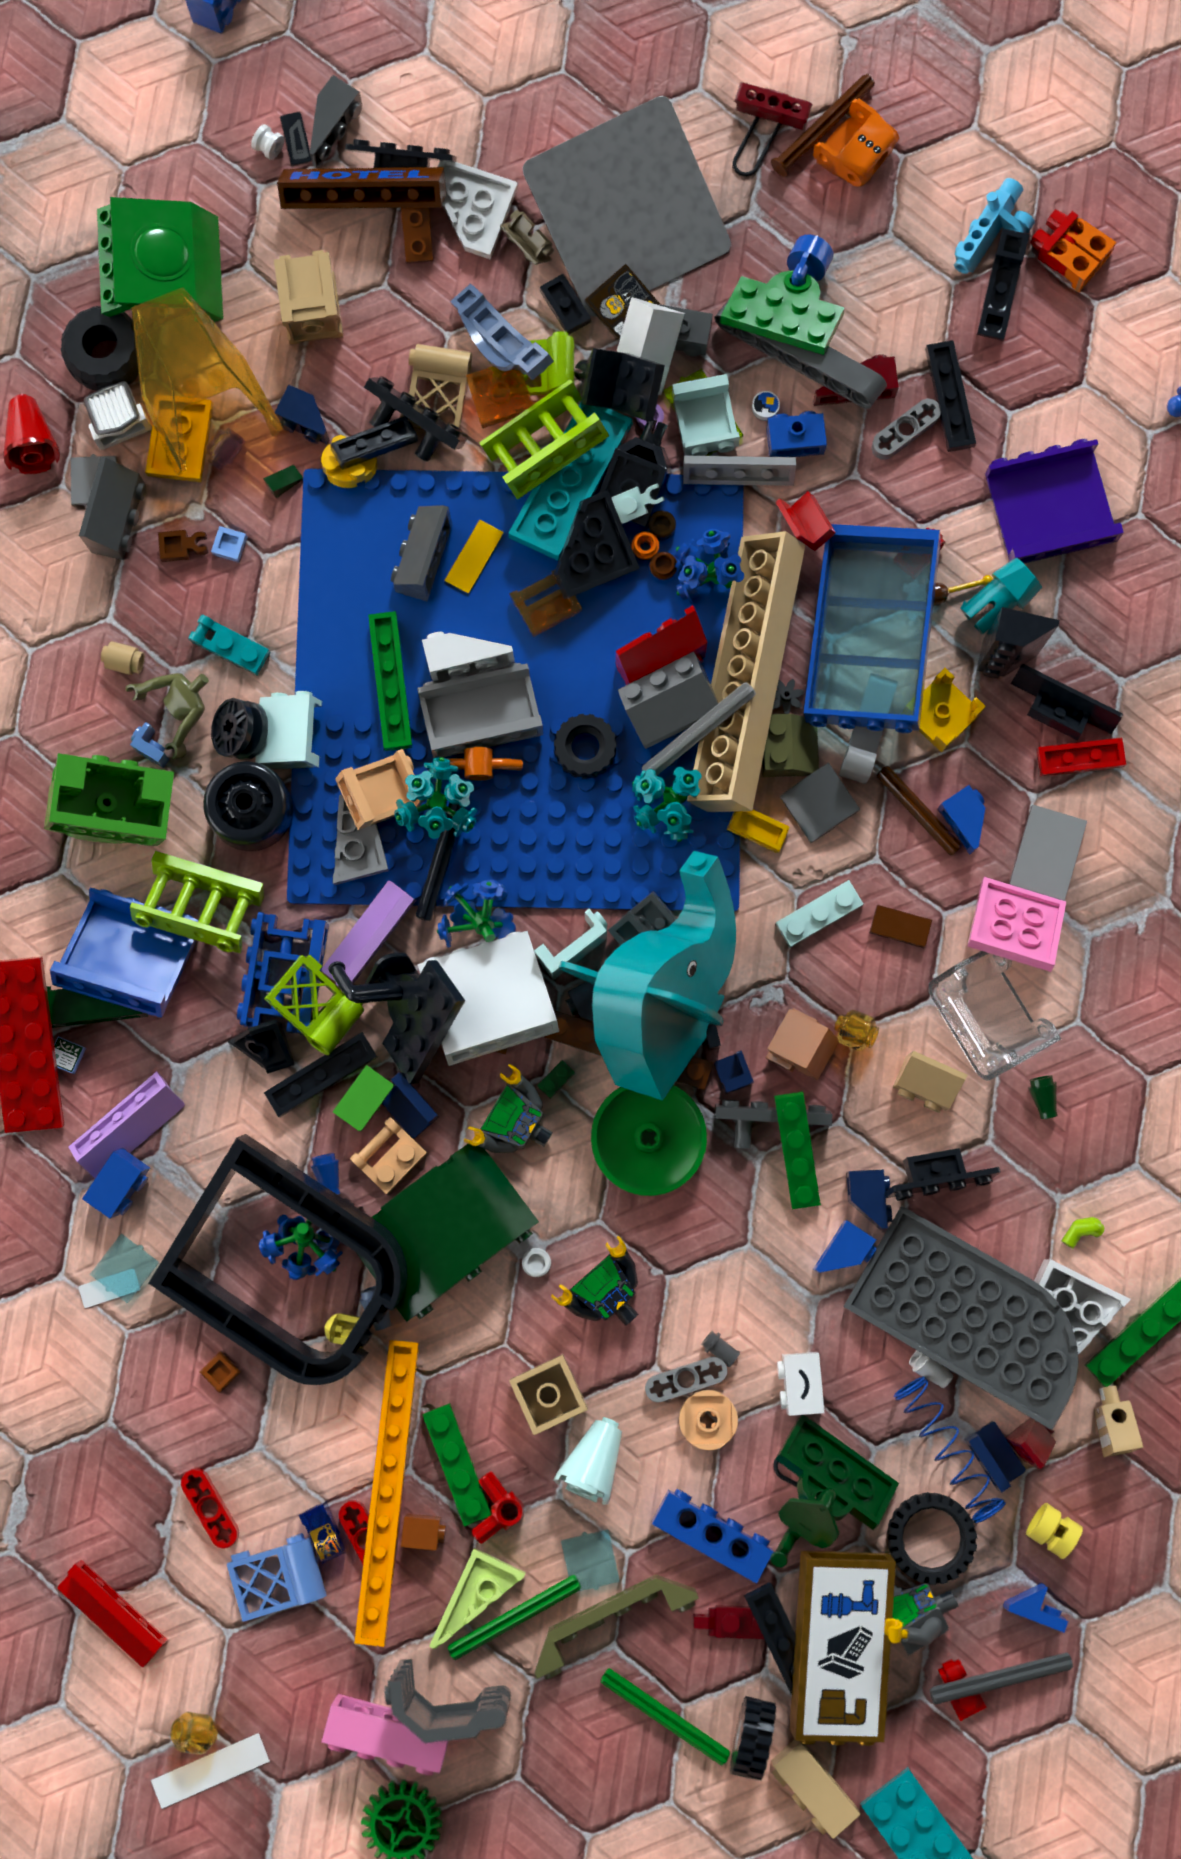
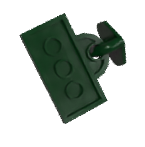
[770,1415,899,1568]

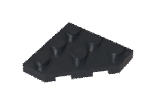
[554,490,640,600]

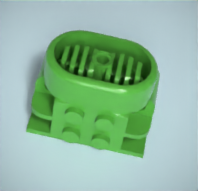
[44,753,174,846]

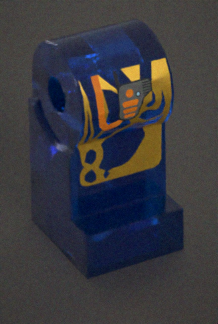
[298,1501,346,1563]

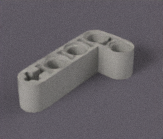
[839,674,898,784]

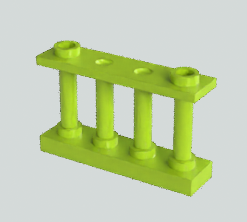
[479,379,609,500]
[130,851,264,953]

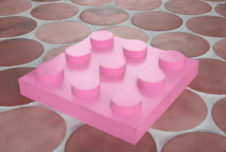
[967,877,1066,972]

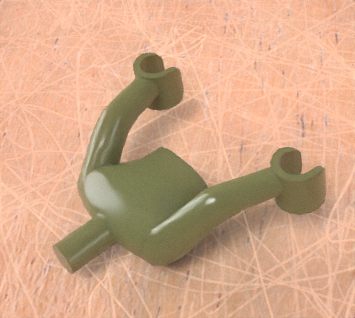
[125,673,209,759]

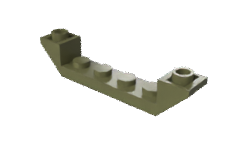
[534,1574,699,1680]

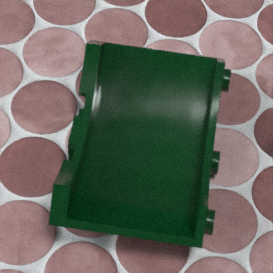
[357,1144,539,1322]

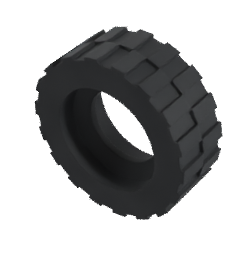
[554,714,616,779]

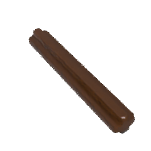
[877,766,962,856]

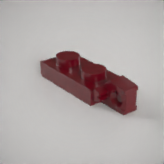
[693,1605,764,1639]

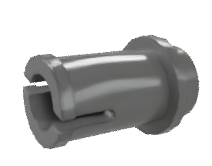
[701,1331,740,1367]

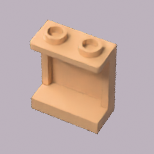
[335,749,425,830]

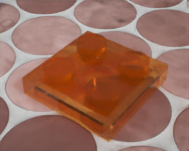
[466,366,533,429]

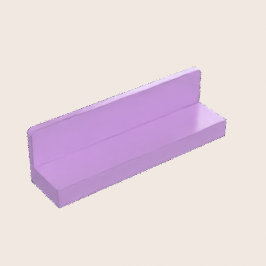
[321,881,416,986]
[69,1071,185,1178]

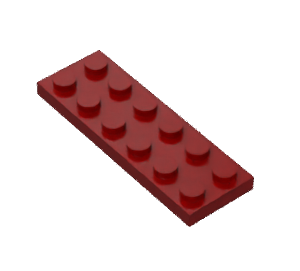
[0,956,65,1133]

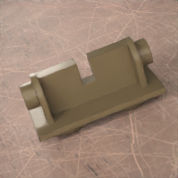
[500,210,554,265]

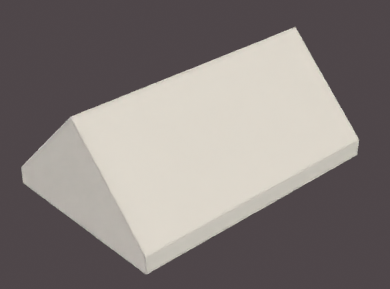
[617,297,685,395]

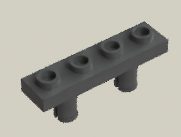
[715,1099,833,1149]

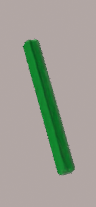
[448,1575,581,1660]
[600,1668,730,1766]

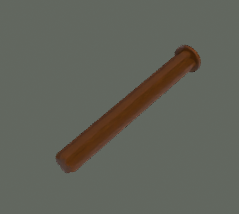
[771,74,875,177]

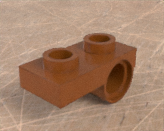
[401,207,433,263]

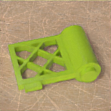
[493,331,575,398]
[264,955,364,1055]

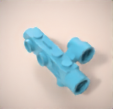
[954,178,1035,274]

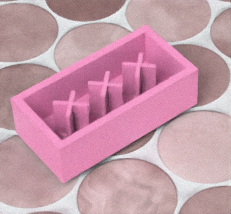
[322,1694,449,1776]

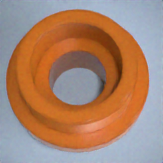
[631,532,659,560]

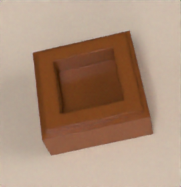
[199,1351,242,1393]

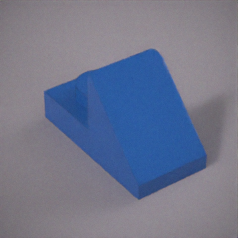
[1003,1583,1069,1633]

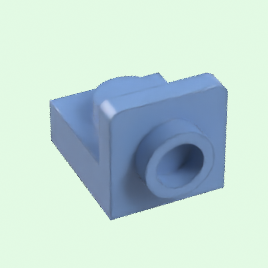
[130,722,170,768]

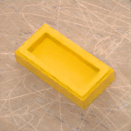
[727,809,790,853]

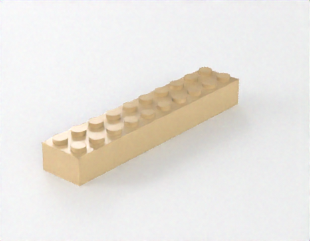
[687,531,805,812]

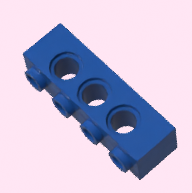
[651,1489,774,1584]

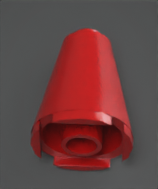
[3,394,60,474]

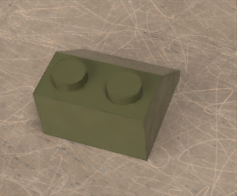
[762,714,819,777]

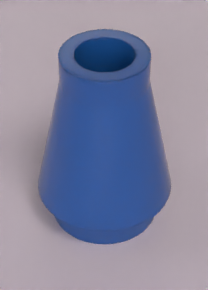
[310,1153,340,1195]

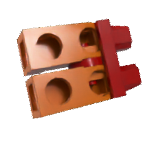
[1030,209,1117,293]

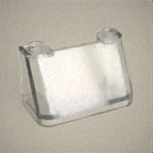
[928,951,1061,1081]

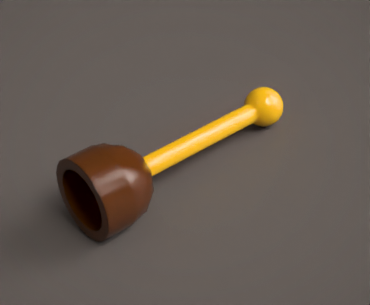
[926,575,993,606]

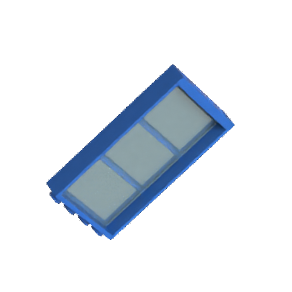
[804,524,941,733]

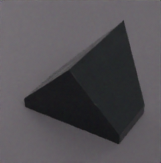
[228,1019,295,1074]

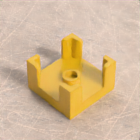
[902,668,986,753]

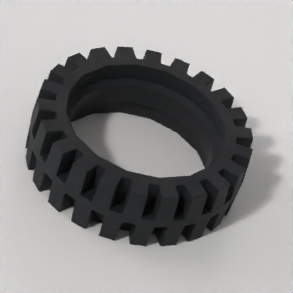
[887,1492,977,1585]

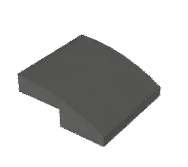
[780,763,860,843]
[608,891,677,945]

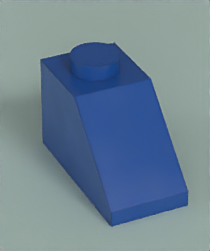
[937,785,985,855]
[813,1220,877,1273]

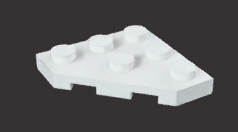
[438,161,518,260]

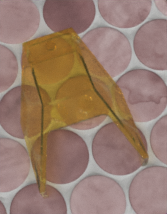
[131,287,283,476]

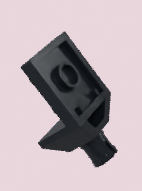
[574,348,665,421]
[599,420,672,527]

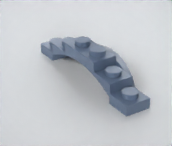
[450,283,554,380]

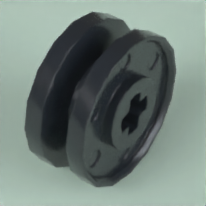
[211,698,268,761]

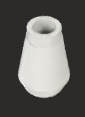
[909,1350,953,1388]

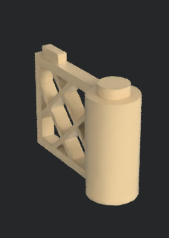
[400,344,472,429]

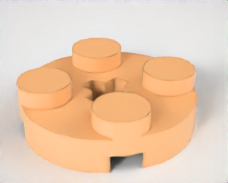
[679,1390,738,1450]

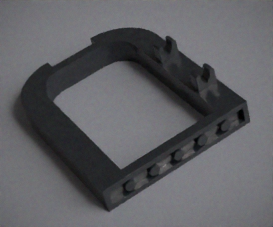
[148,1134,408,1385]

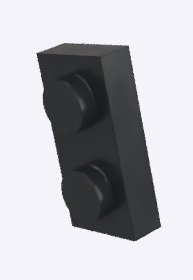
[540,274,591,335]

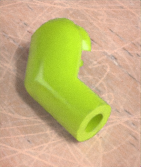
[1061,1217,1105,1249]

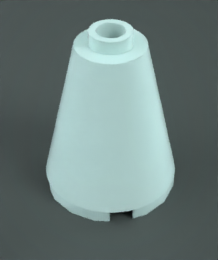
[554,1417,622,1505]

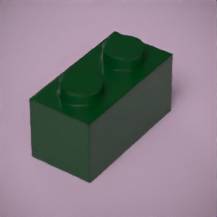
[537,1060,575,1099]

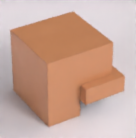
[765,1008,839,1081]

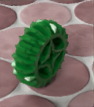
[361,1779,443,1859]

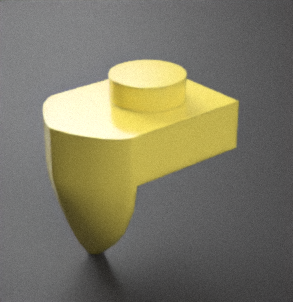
[324,1313,362,1348]

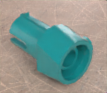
[960,558,1042,634]

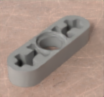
[871,399,941,460]
[645,1356,727,1402]

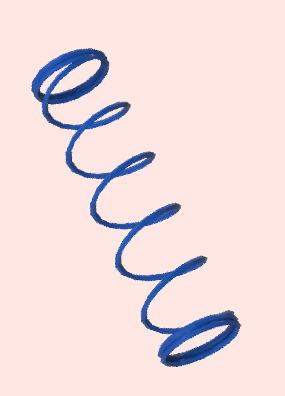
[894,1376,1006,1523]

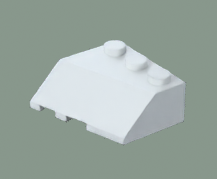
[1034,1259,1131,1355]

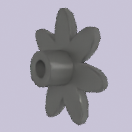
[773,679,804,714]

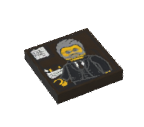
[584,264,660,342]

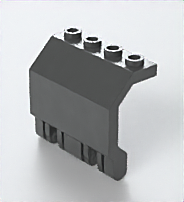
[385,1659,511,1743]

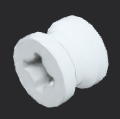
[251,124,285,160]

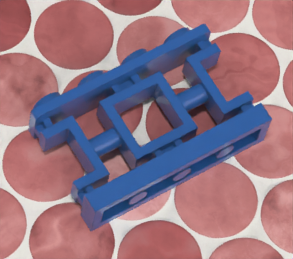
[237,912,329,1035]

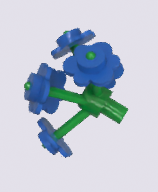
[437,880,516,948]

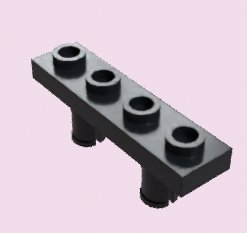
[364,376,467,462]

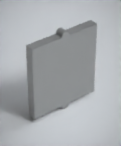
[71,454,117,505]

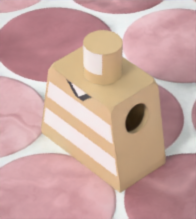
[1094,1386,1143,1457]

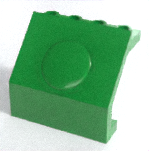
[97,197,223,327]

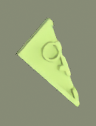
[429,1548,526,1649]

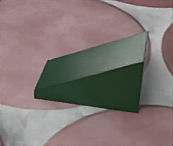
[263,465,303,498]

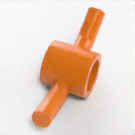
[448,747,523,781]

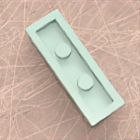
[775,880,864,948]

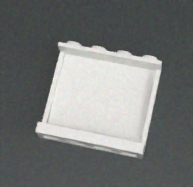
[418,931,559,1066]

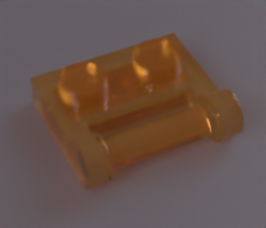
[509,569,582,637]

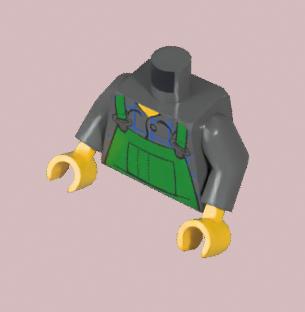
[464,1064,553,1153]
[884,1584,959,1655]

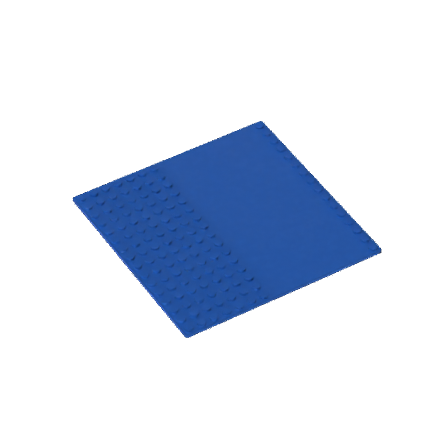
[287,469,744,912]

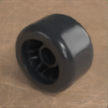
[203,761,293,852]

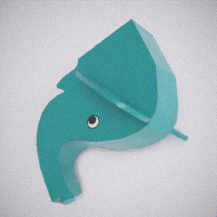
[559,851,736,1100]

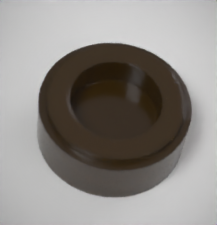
[648,510,676,540]

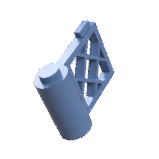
[227,1533,327,1622]

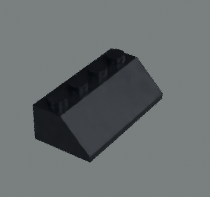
[976,607,1060,678]

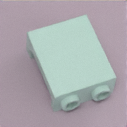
[672,374,740,456]
[255,691,322,770]
[534,909,608,980]

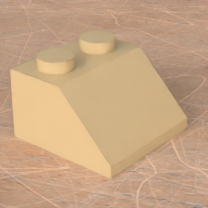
[893,1051,967,1113]

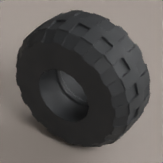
[61,306,147,391]

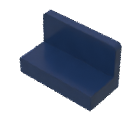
[382,1072,439,1138]
[964,1421,1026,1493]

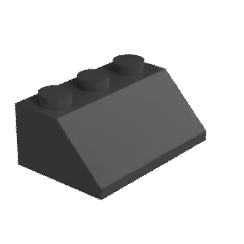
[79,457,146,560]
[391,505,452,601]
[618,652,719,749]

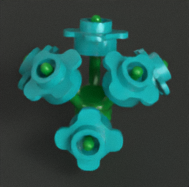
[394,757,477,839]
[632,767,702,842]

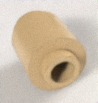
[101,641,145,675]

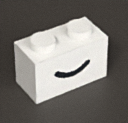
[777,1352,824,1416]

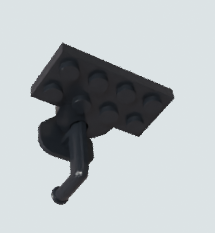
[328,953,465,1084]

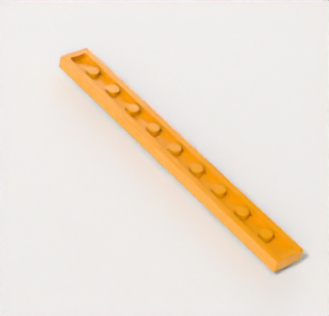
[354,1340,420,1647]

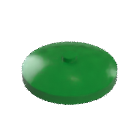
[591,1085,707,1196]

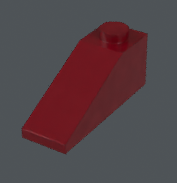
[813,354,899,406]
[1005,1418,1056,1469]

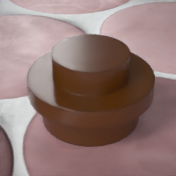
[650,552,677,580]

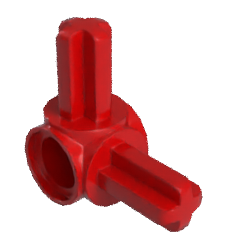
[472,1471,524,1544]

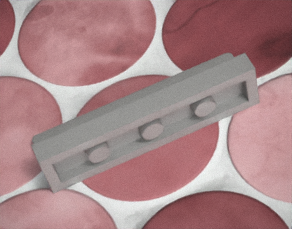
[683,456,796,486]

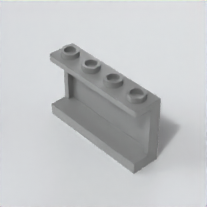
[417,663,543,758]

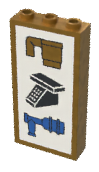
[790,1551,896,1746]

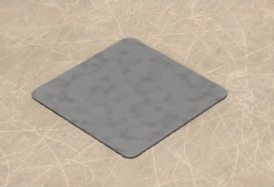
[522,96,731,316]

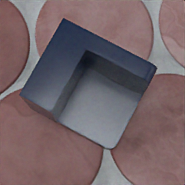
[714,1050,754,1094]

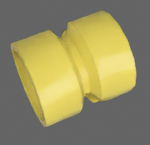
[1026,1503,1083,1559]

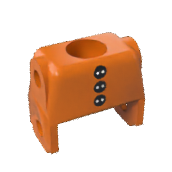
[813,98,899,187]

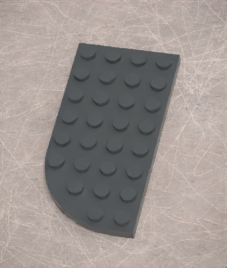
[843,1206,1079,1431]

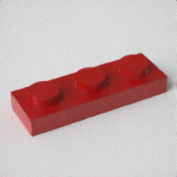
[1036,738,1126,777]

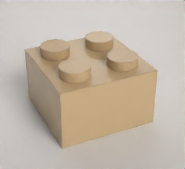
[509,1354,588,1435]

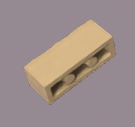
[771,1739,861,1839]

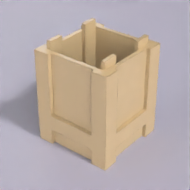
[274,250,344,344]

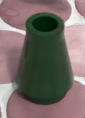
[1028,1075,1058,1119]

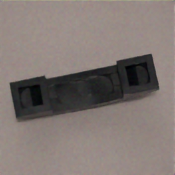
[977,228,1030,341]

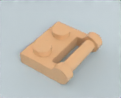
[350,1117,427,1195]

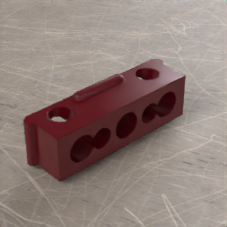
[734,82,813,130]

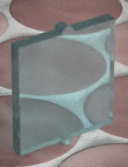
[90,1233,159,1303]
[561,1529,620,1591]

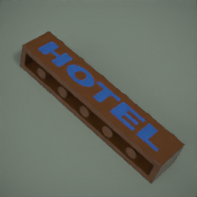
[277,167,447,209]

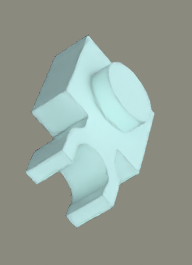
[611,483,665,524]

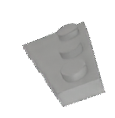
[333,795,389,885]

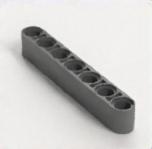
[714,298,887,409]

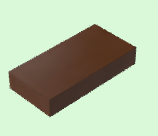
[869,905,932,948]

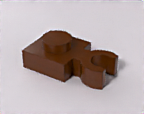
[158,530,208,562]

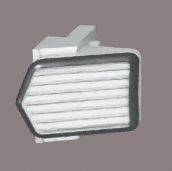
[84,382,152,450]

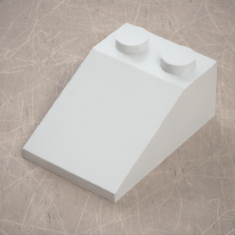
[422,632,515,683]

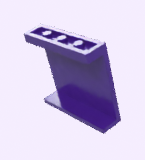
[985,439,1124,564]

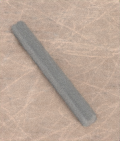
[642,682,756,776]

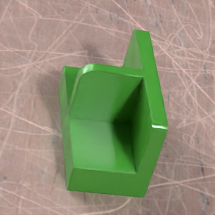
[333,1065,394,1131]

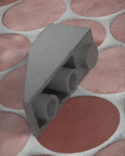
[310,75,362,168]

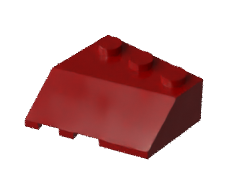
[616,605,708,685]

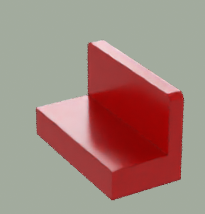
[776,491,836,551]

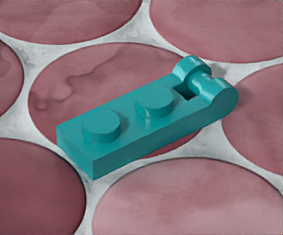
[188,614,270,676]

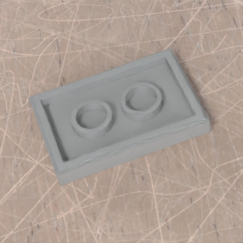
[1009,805,1087,901]

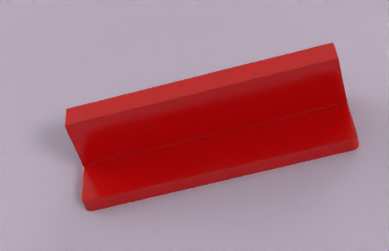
[58,1560,168,1667]

